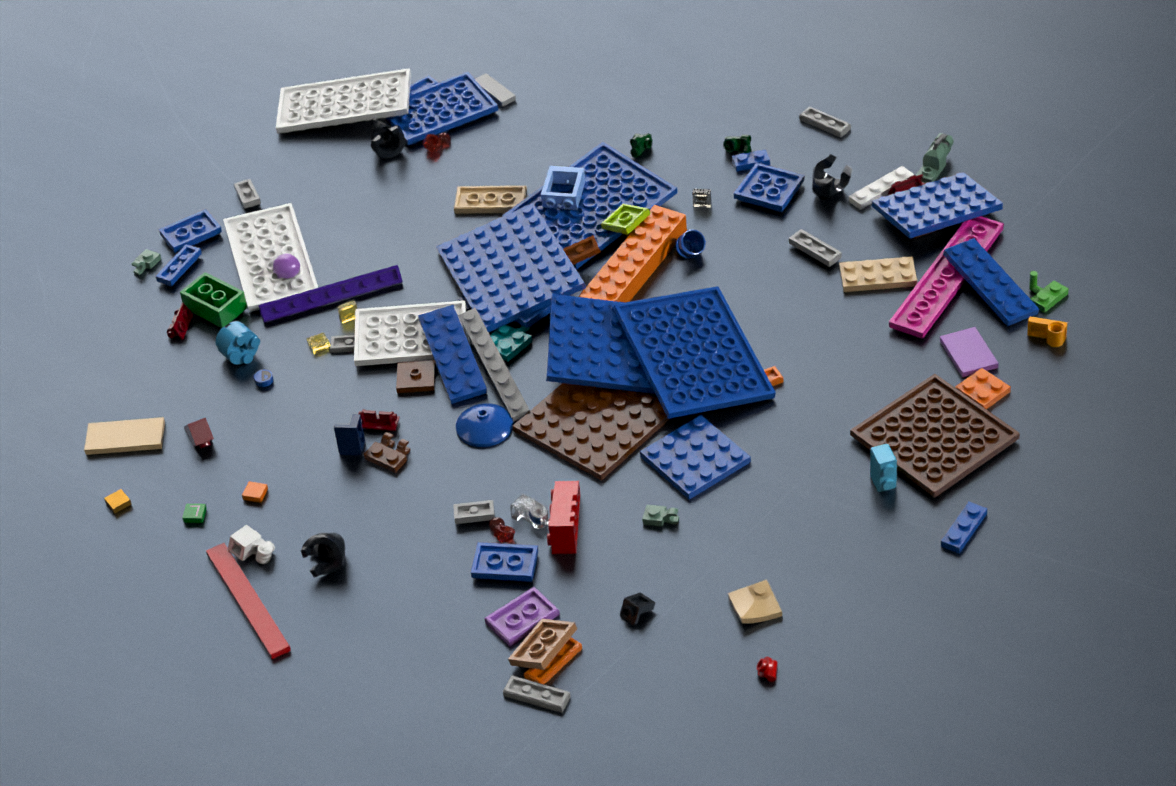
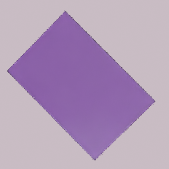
[940,327,998,378]
[484,587,560,646]

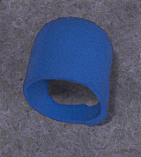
[675,229,706,259]

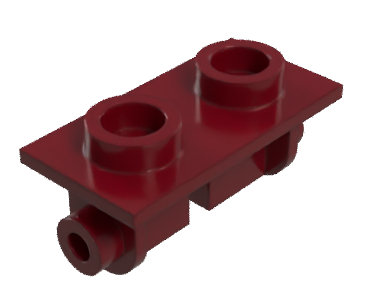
[888,174,925,195]
[167,302,193,340]
[358,409,400,431]

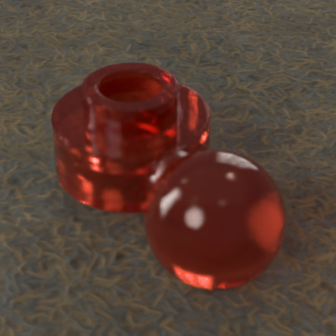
[423,132,451,152]
[489,517,515,542]

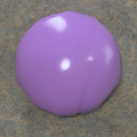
[273,253,300,279]

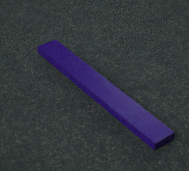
[258,265,403,323]

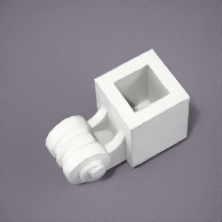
[228,525,275,564]

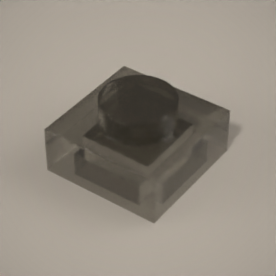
[692,189,712,208]

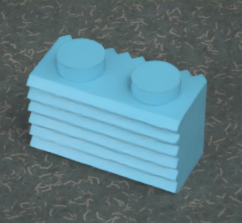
[870,444,897,492]

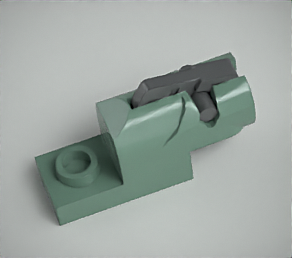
[916,133,953,184]

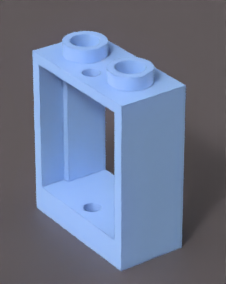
[541,166,586,210]

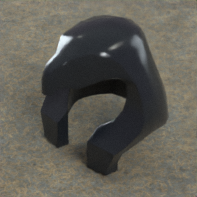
[370,118,406,158]
[812,154,853,199]
[300,532,346,577]

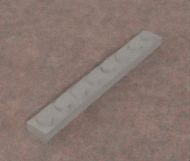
[458,308,530,422]

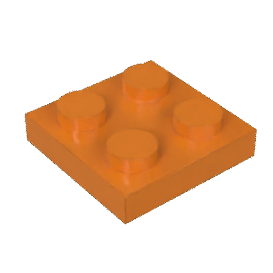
[955,368,1011,409]

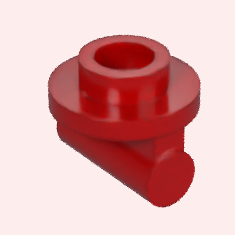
[756,656,778,682]

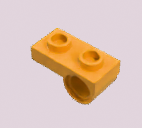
[1027,316,1068,347]

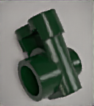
[630,133,653,158]
[723,134,752,153]

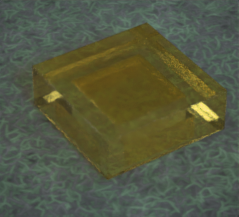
[337,300,357,324]
[306,332,330,354]

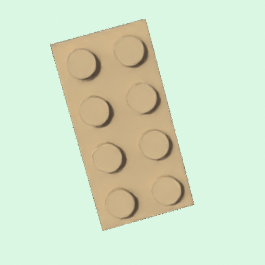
[839,257,917,292]

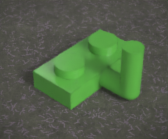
[1029,271,1069,313]

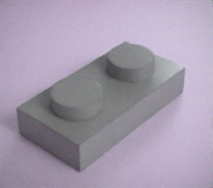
[234,179,261,209]
[453,500,495,524]

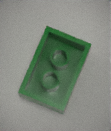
[180,272,248,328]

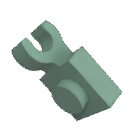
[132,249,161,275]
[642,505,679,526]

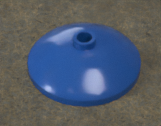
[456,403,513,447]

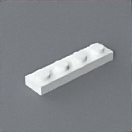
[849,166,914,210]

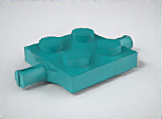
[490,325,533,362]

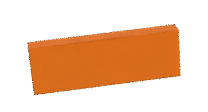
[524,638,582,685]

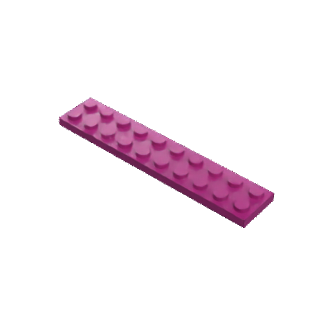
[889,216,1004,339]

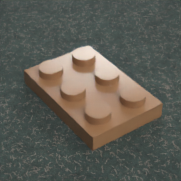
[508,619,577,670]

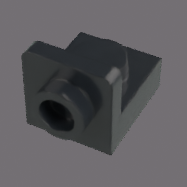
[620,592,656,625]

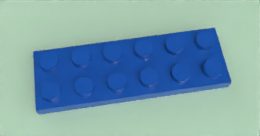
[943,238,1039,326]
[418,305,487,404]

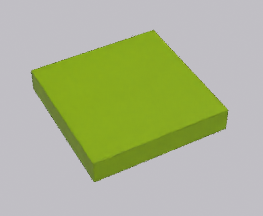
[601,203,651,235]

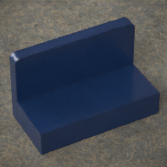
[334,414,365,455]

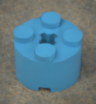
[215,321,260,364]

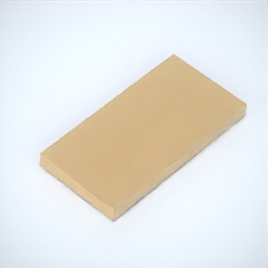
[454,186,527,214]
[84,417,165,455]

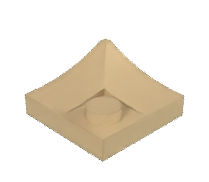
[728,580,782,623]

